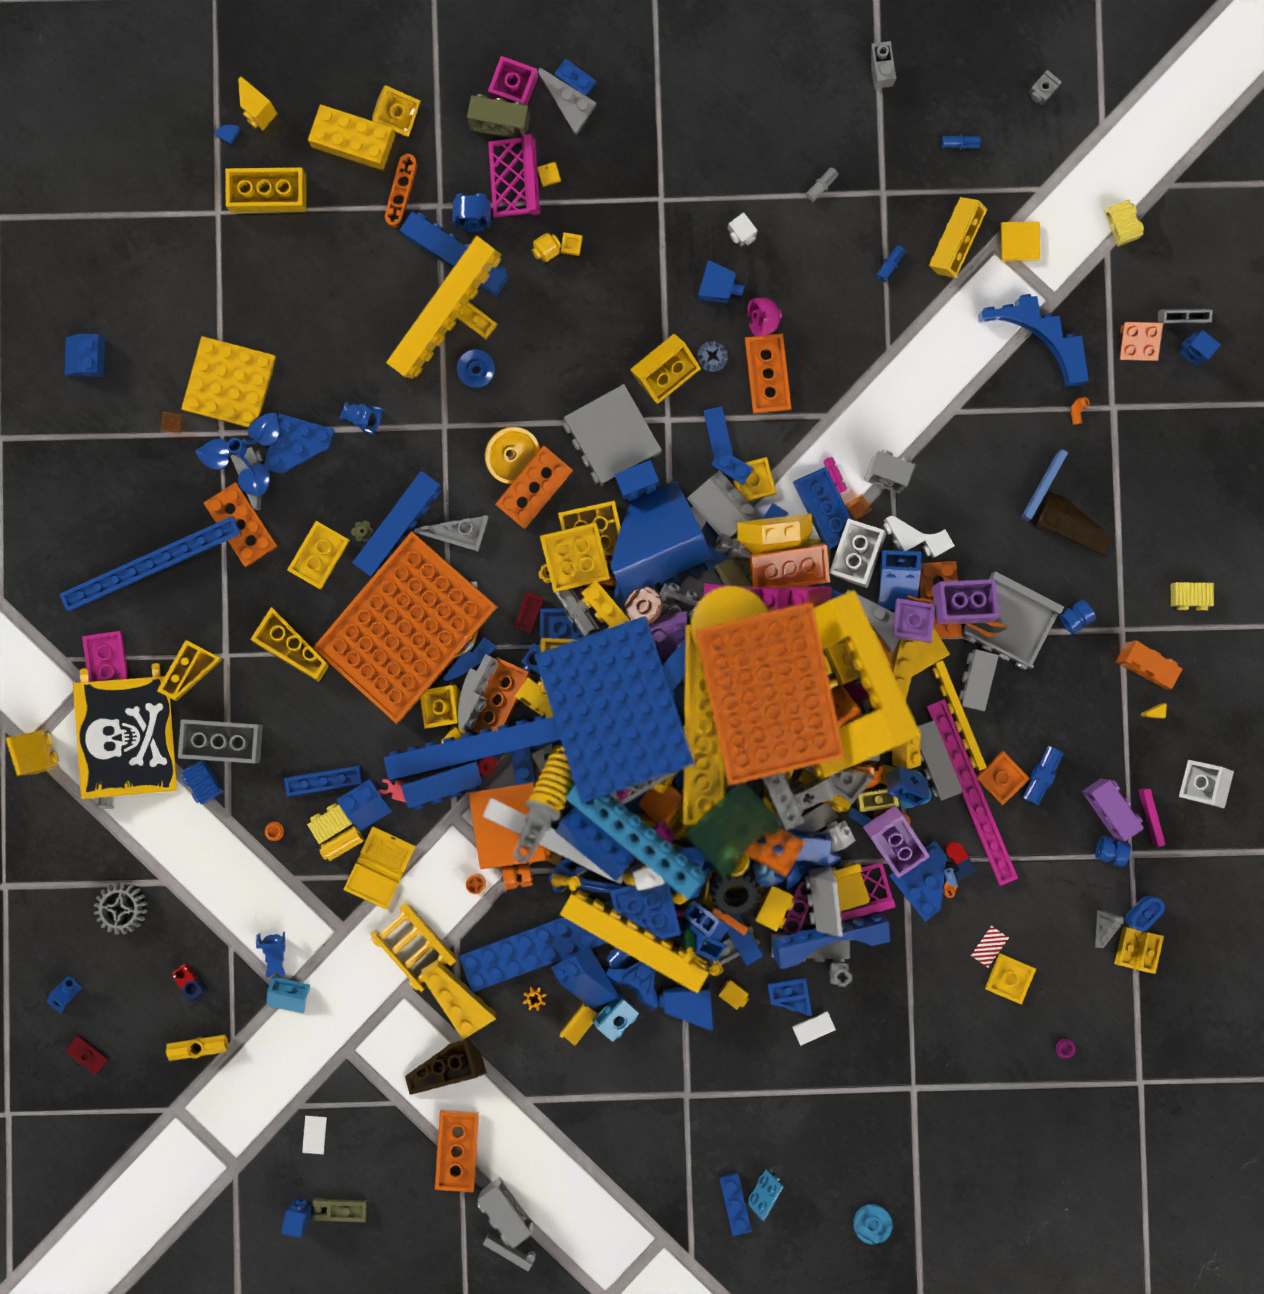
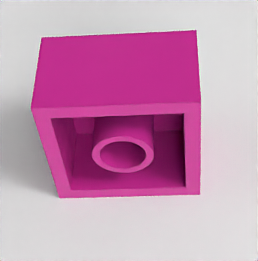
[488,56,538,106]

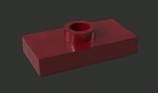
[513,592,545,634]
[65,1035,109,1075]

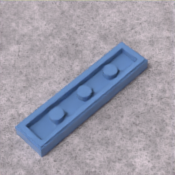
[1021,449,1068,521]

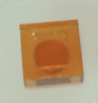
[160,412,184,434]
[845,494,872,521]

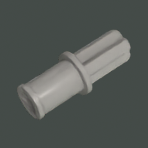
[805,168,838,202]

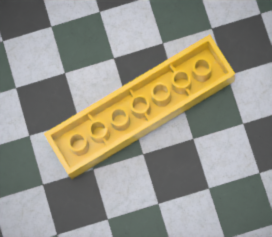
[386,236,502,379]
[560,889,709,993]

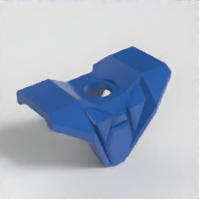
[782,852,841,890]
[605,961,660,1010]

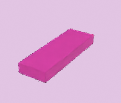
[1138,788,1165,847]

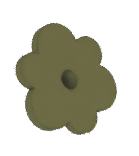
[351,521,374,542]

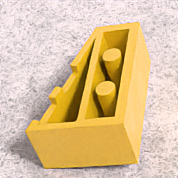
[157,640,222,701]
[514,678,553,718]

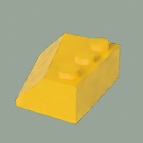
[558,501,621,556]

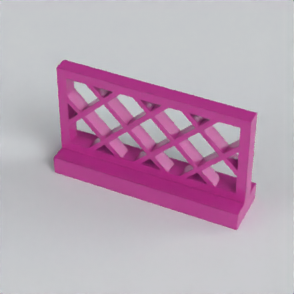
[488,134,540,218]
[809,863,896,922]

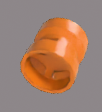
[466,874,486,894]

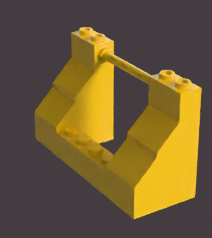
[812,590,921,780]

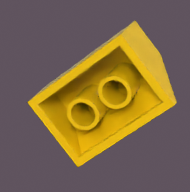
[630,334,701,404]

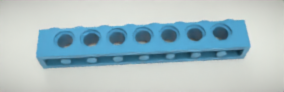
[566,785,708,899]

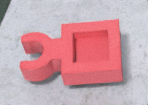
[379,779,409,802]

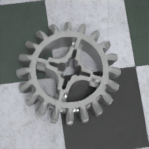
[94,882,147,935]

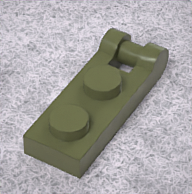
[312,1198,367,1222]

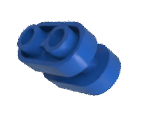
[1125,896,1165,931]

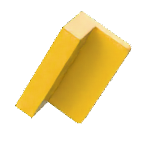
[559,1003,598,1045]

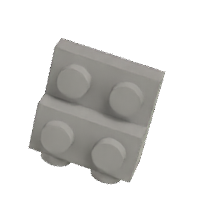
[659,583,700,625]

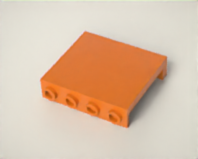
[469,782,553,870]

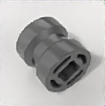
[714,533,741,558]

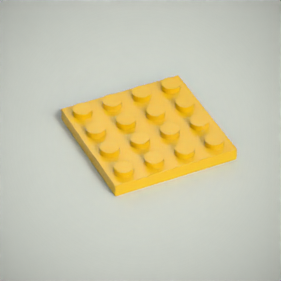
[181,336,276,428]

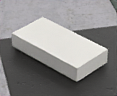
[792,1011,836,1046]

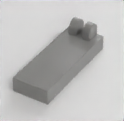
[483,1232,536,1271]

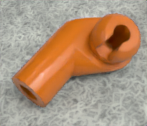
[1070,397,1090,425]

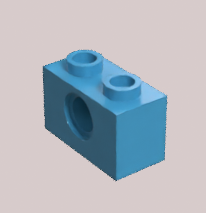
[592,992,639,1042]

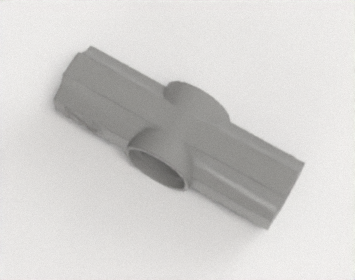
[555,588,599,637]
[828,962,852,986]

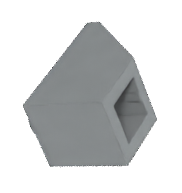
[871,41,896,89]

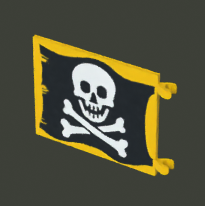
[73,663,177,799]

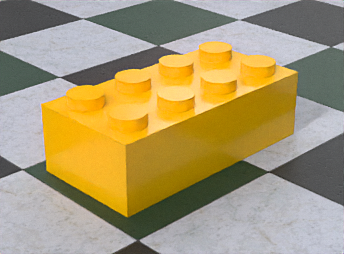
[308,104,395,170]
[226,168,306,213]

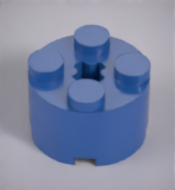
[452,193,491,232]

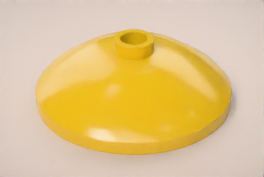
[485,427,540,484]

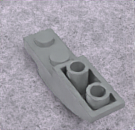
[458,654,499,732]

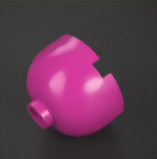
[747,298,782,337]

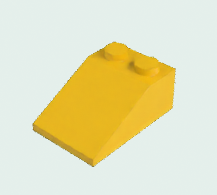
[6,730,59,776]

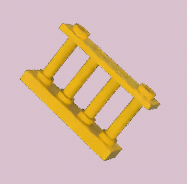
[370,901,458,992]

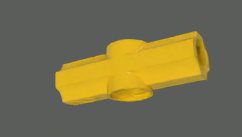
[166,1034,228,1061]

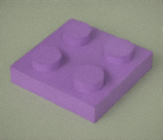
[892,598,935,643]

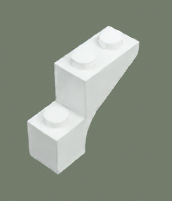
[883,516,955,559]

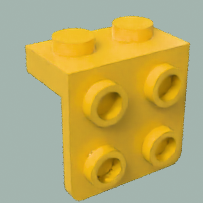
[832,861,870,912]

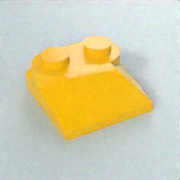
[372,85,420,137]
[420,685,461,728]

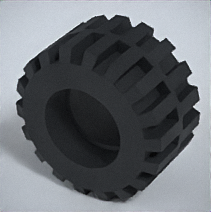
[709,866,761,916]

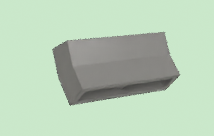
[1158,309,1213,324]

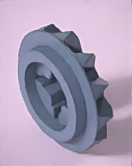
[697,341,728,372]

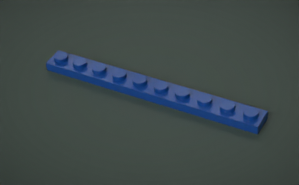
[59,516,241,612]

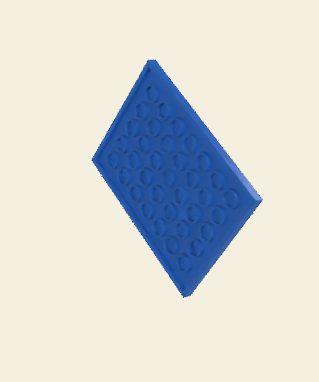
[534,616,695,804]

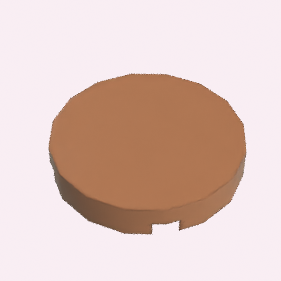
[625,587,663,624]

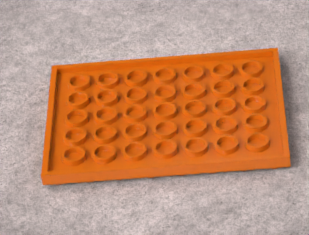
[313,531,498,724]
[694,602,844,785]

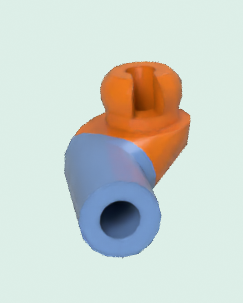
[943,868,958,898]

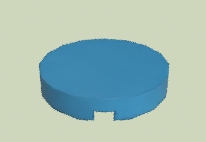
[853,1204,893,1245]

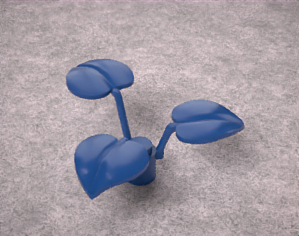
[195,413,280,497]

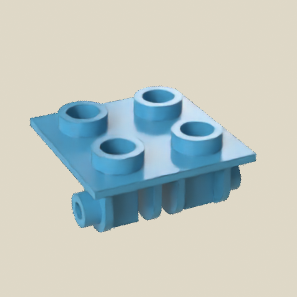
[747,1170,783,1221]

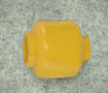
[532,233,561,262]

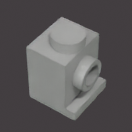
[1029,70,1061,105]

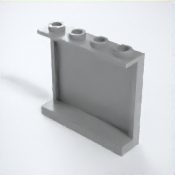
[562,384,662,486]
[962,572,1064,670]

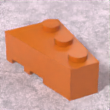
[1116,640,1182,690]

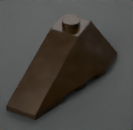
[1033,491,1112,555]
[405,1039,487,1095]

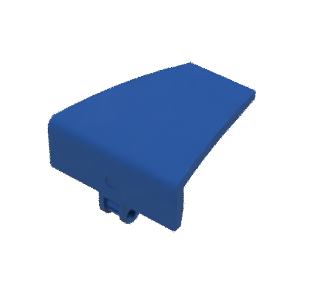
[611,481,712,597]

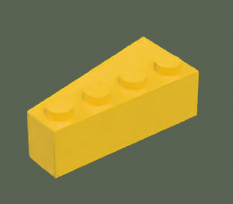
[250,607,329,682]
[421,960,496,1040]

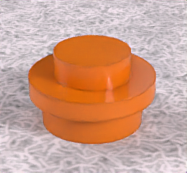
[265,822,284,841]

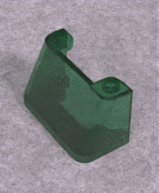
[686,782,783,878]

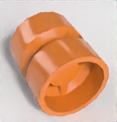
[502,863,533,890]

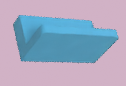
[267,977,310,1013]

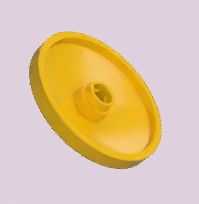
[691,586,768,648]

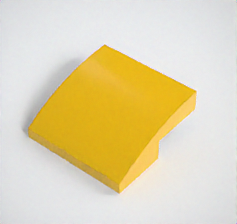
[1114,926,1164,974]

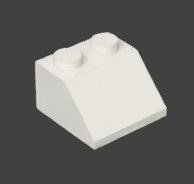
[1179,760,1234,808]

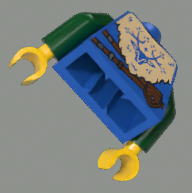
[679,923,726,977]

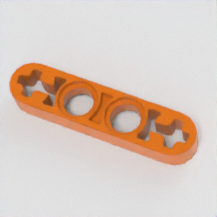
[385,154,417,228]

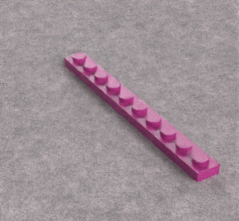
[926,699,1018,886]

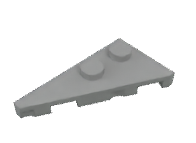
[538,68,596,135]
[414,515,489,552]
[846,590,900,653]
[803,765,874,804]
[1095,910,1123,948]

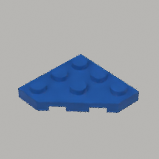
[264,414,335,474]
[888,840,947,922]
[610,881,682,939]

